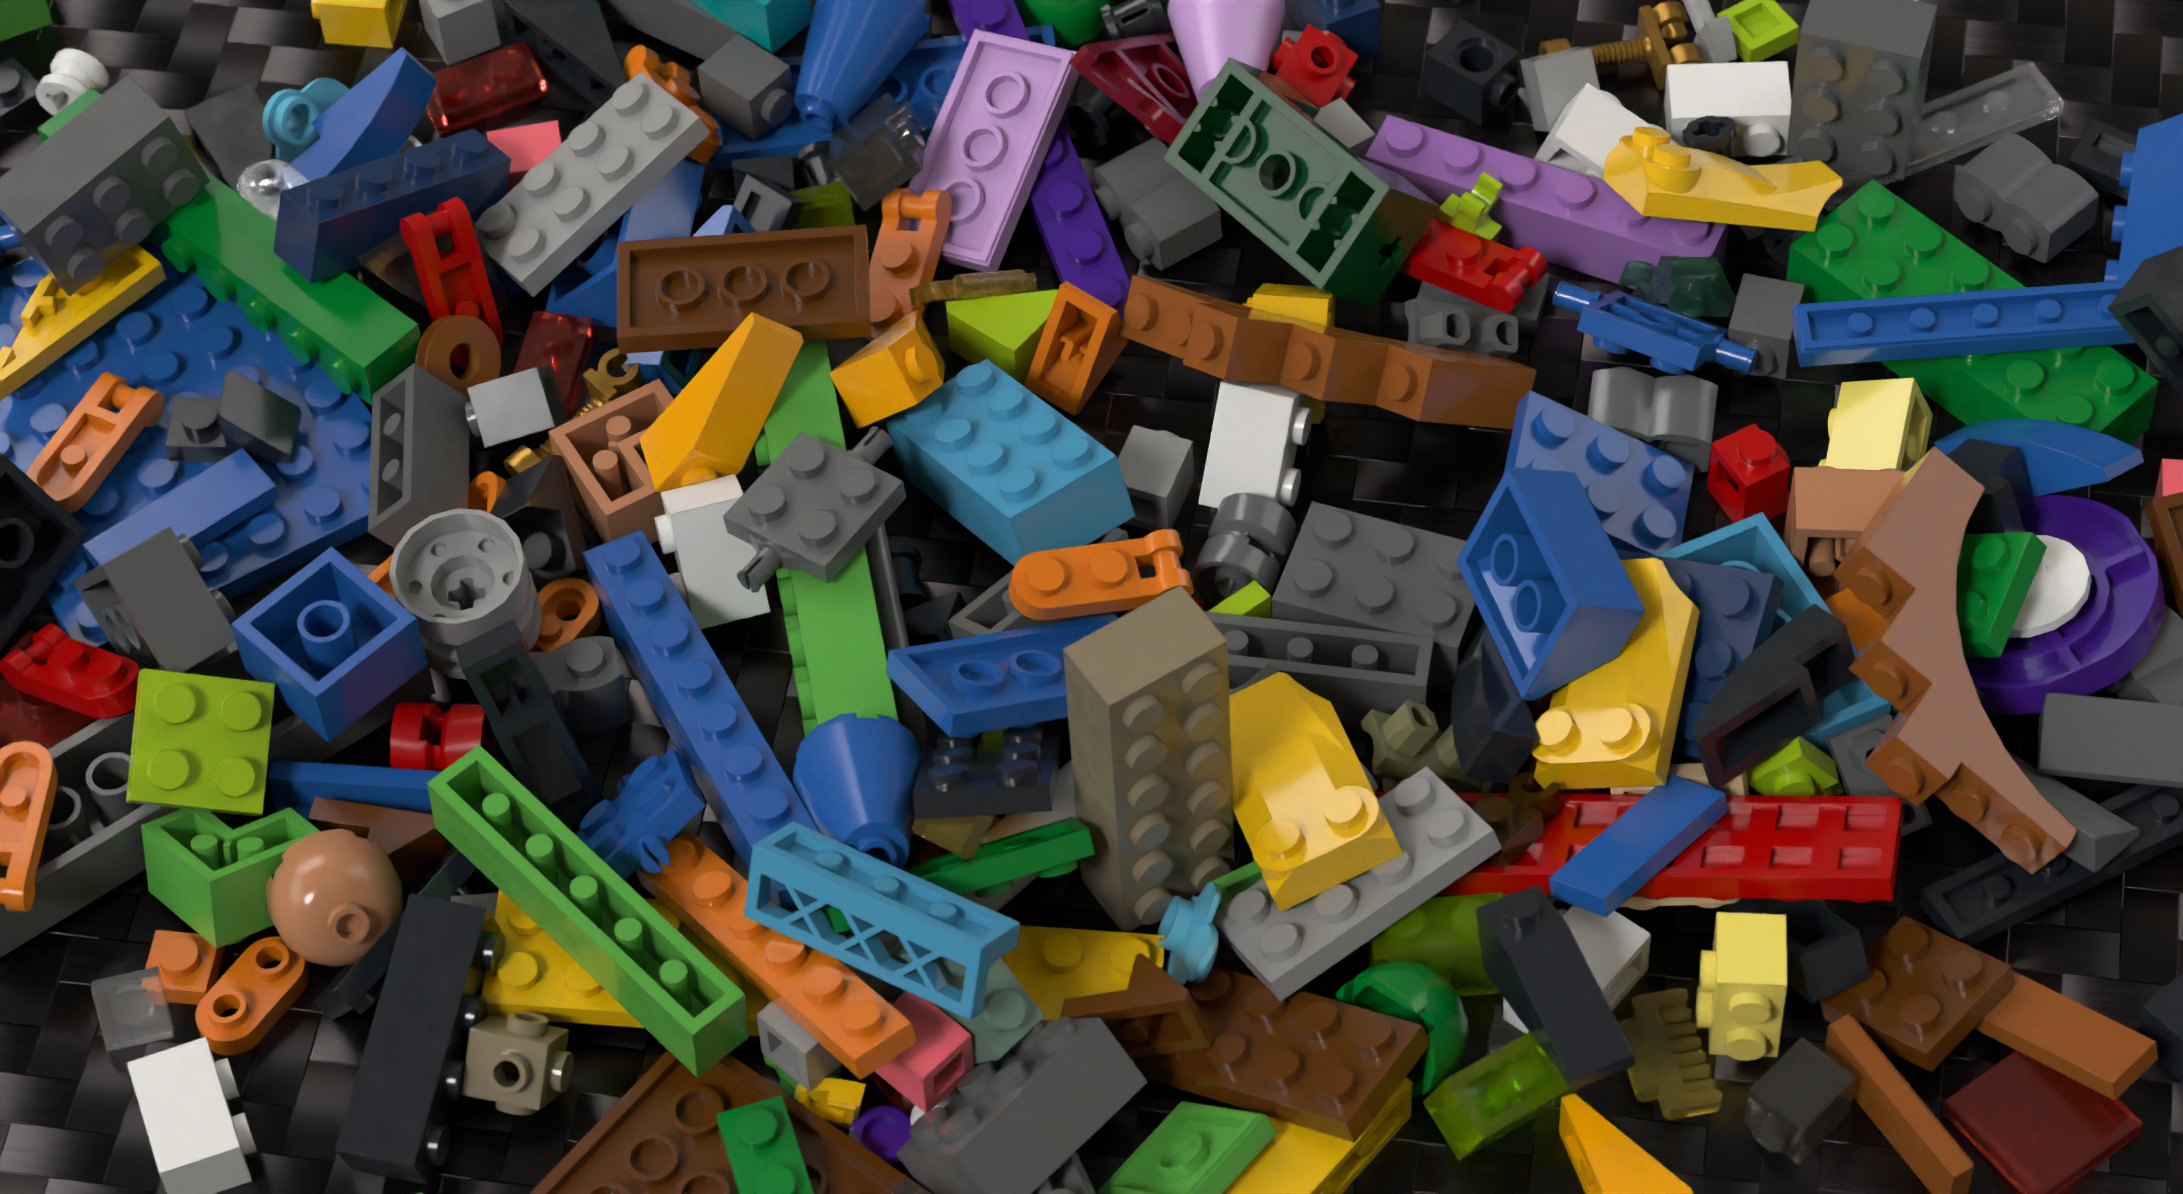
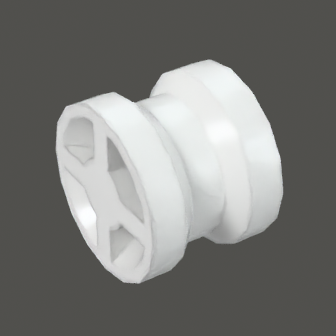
[36,49,109,116]

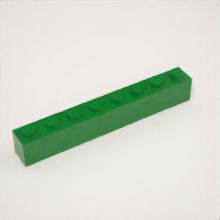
[37,88,421,406]

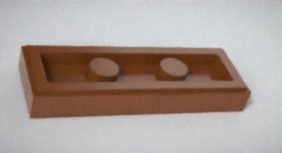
[1974,971,2158,1100]
[1823,1014,1974,1194]

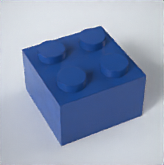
[231,547,428,743]

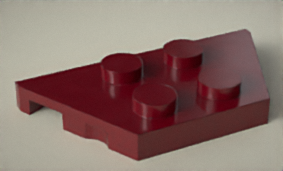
[1068,32,1198,145]

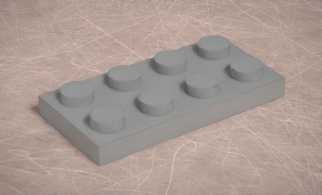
[473,71,711,297]
[1212,766,1502,1002]

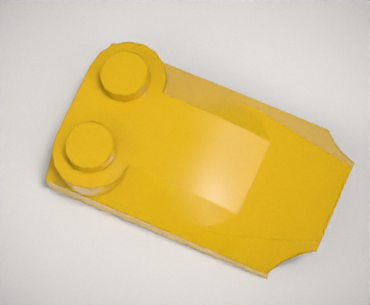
[1602,127,1843,232]
[1532,558,1700,789]
[1229,672,1403,912]

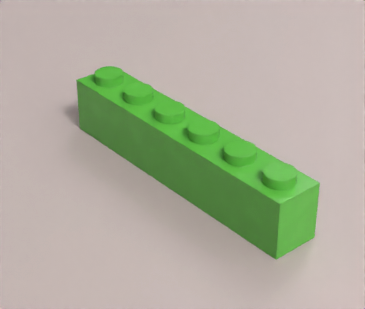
[427,745,749,1078]

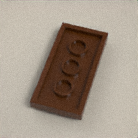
[617,225,871,354]
[1133,965,1430,1143]

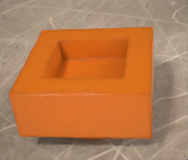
[140,930,225,1005]

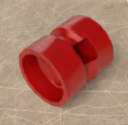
[390,702,497,771]

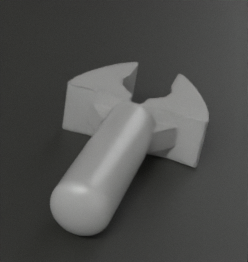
[1683,0,1737,63]

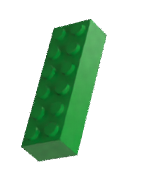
[1786,179,2159,496]

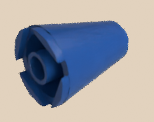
[794,0,932,131]
[793,713,923,869]

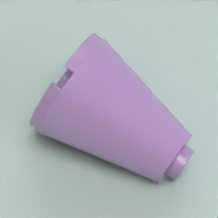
[1168,0,1286,104]

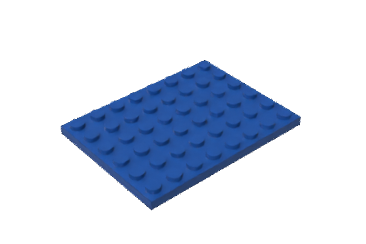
[0,240,372,654]

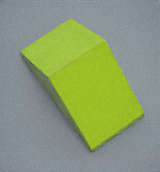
[946,289,1059,385]

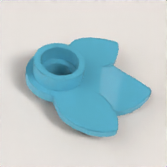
[263,78,350,173]
[1157,882,1221,986]

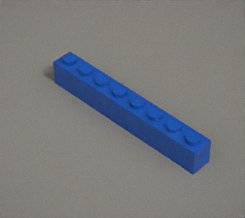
[583,529,820,918]

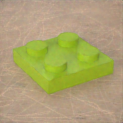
[126,668,275,816]

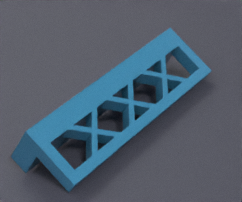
[744,821,1020,1020]

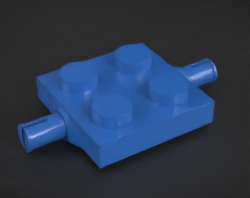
[1553,280,1759,375]
[576,747,706,880]

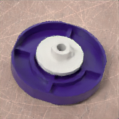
[1965,494,2165,714]

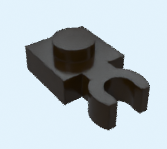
[1471,772,1562,869]

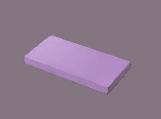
[908,29,1080,275]

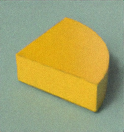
[793,1078,866,1129]

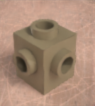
[462,1011,574,1115]

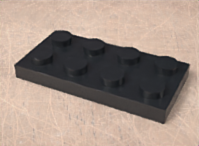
[913,718,1063,819]

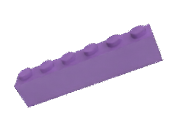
[1365,115,1729,310]

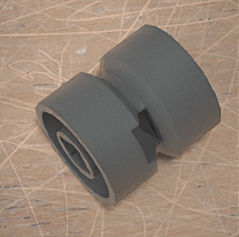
[1192,493,1296,606]

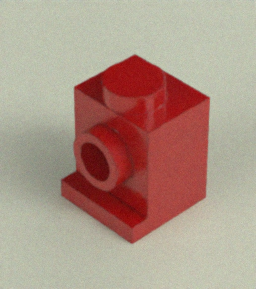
[1707,423,1791,523]

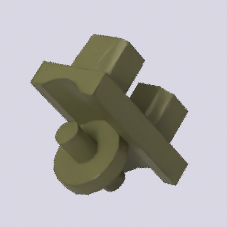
[1361,699,1481,793]

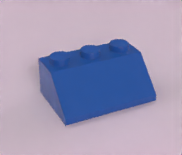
[2104,113,2183,282]
[544,155,705,327]
[1456,467,1645,701]

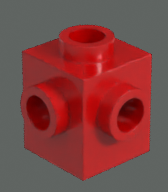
[1269,24,1359,109]

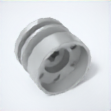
[389,508,543,679]

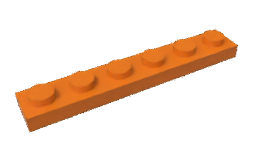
[636,831,917,1080]

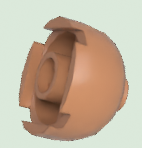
[266,829,403,967]

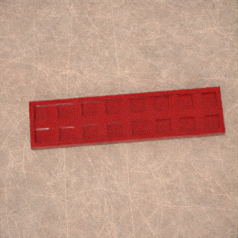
[1374,792,1904,902]

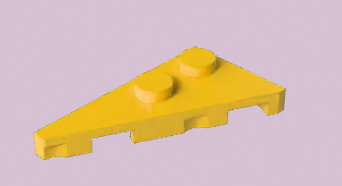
[0,244,166,401]

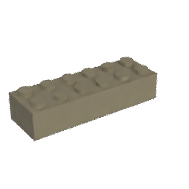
[1063,585,1235,933]

